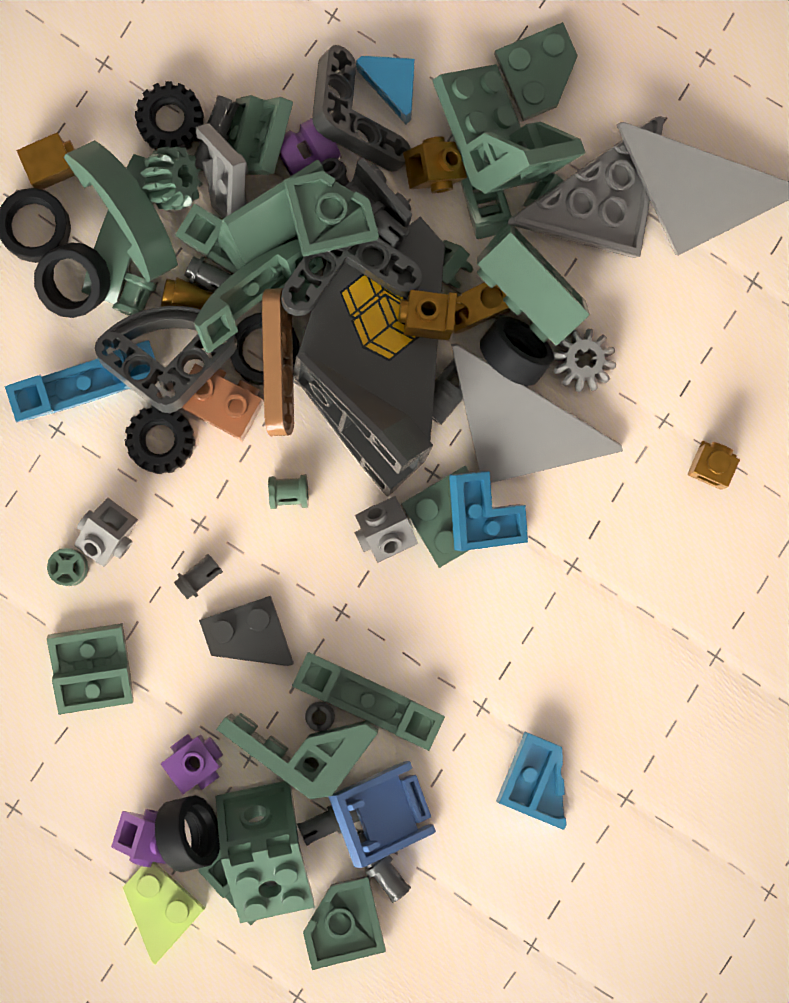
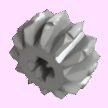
[553,328,616,393]

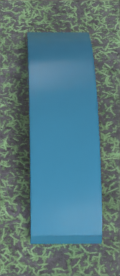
[4,340,156,423]

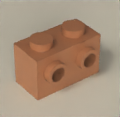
[180,363,264,442]

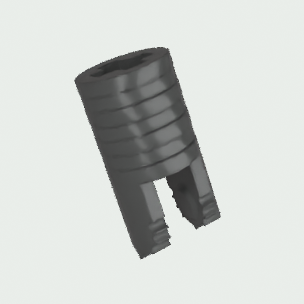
[432,358,463,425]

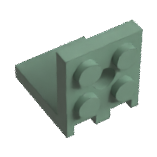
[215,781,315,924]

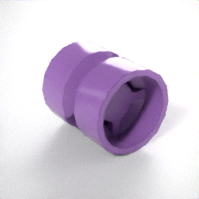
[279,118,342,176]

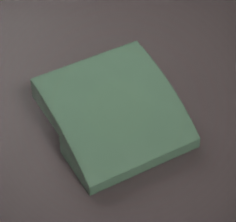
[227,95,293,175]
[46,623,134,715]

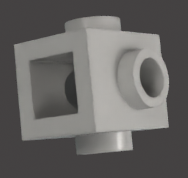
[354,496,418,563]
[74,498,138,567]

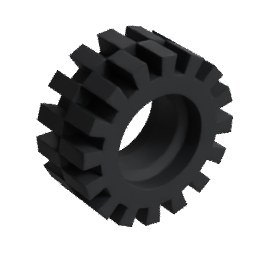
[135,81,204,151]
[124,405,195,474]

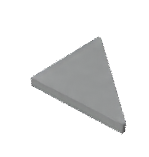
[508,116,665,258]
[616,122,789,256]
[451,343,623,483]

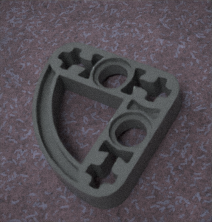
[95,306,238,413]

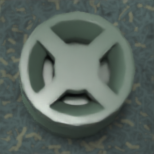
[47,548,89,586]

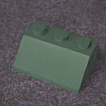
[217,160,325,270]
[477,222,590,346]

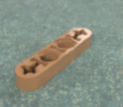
[262,288,294,437]

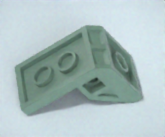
[432,64,586,194]
[216,713,378,799]

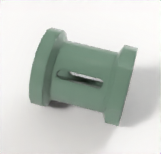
[112,273,157,316]
[268,474,309,509]

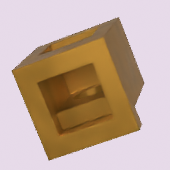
[398,290,457,341]
[687,441,740,490]

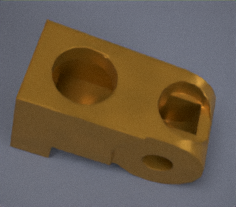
[453,282,512,334]

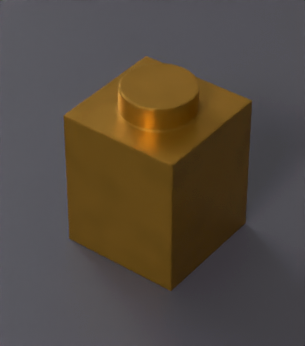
[16,132,75,190]

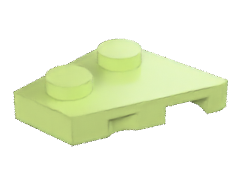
[122,862,205,965]

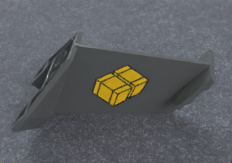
[293,157,445,497]

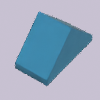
[356,56,415,125]

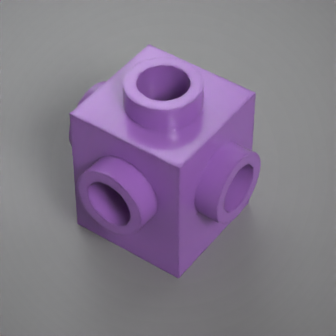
[161,734,223,795]
[111,809,166,867]

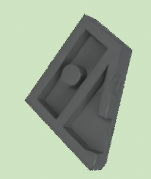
[199,596,294,666]

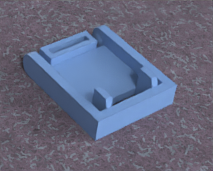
[329,761,436,868]

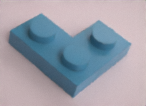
[449,471,528,551]

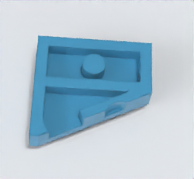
[496,731,567,830]

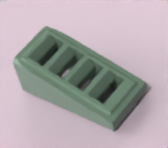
[460,169,512,239]

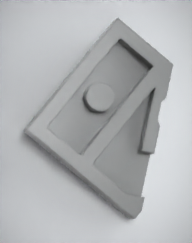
[196,123,248,219]

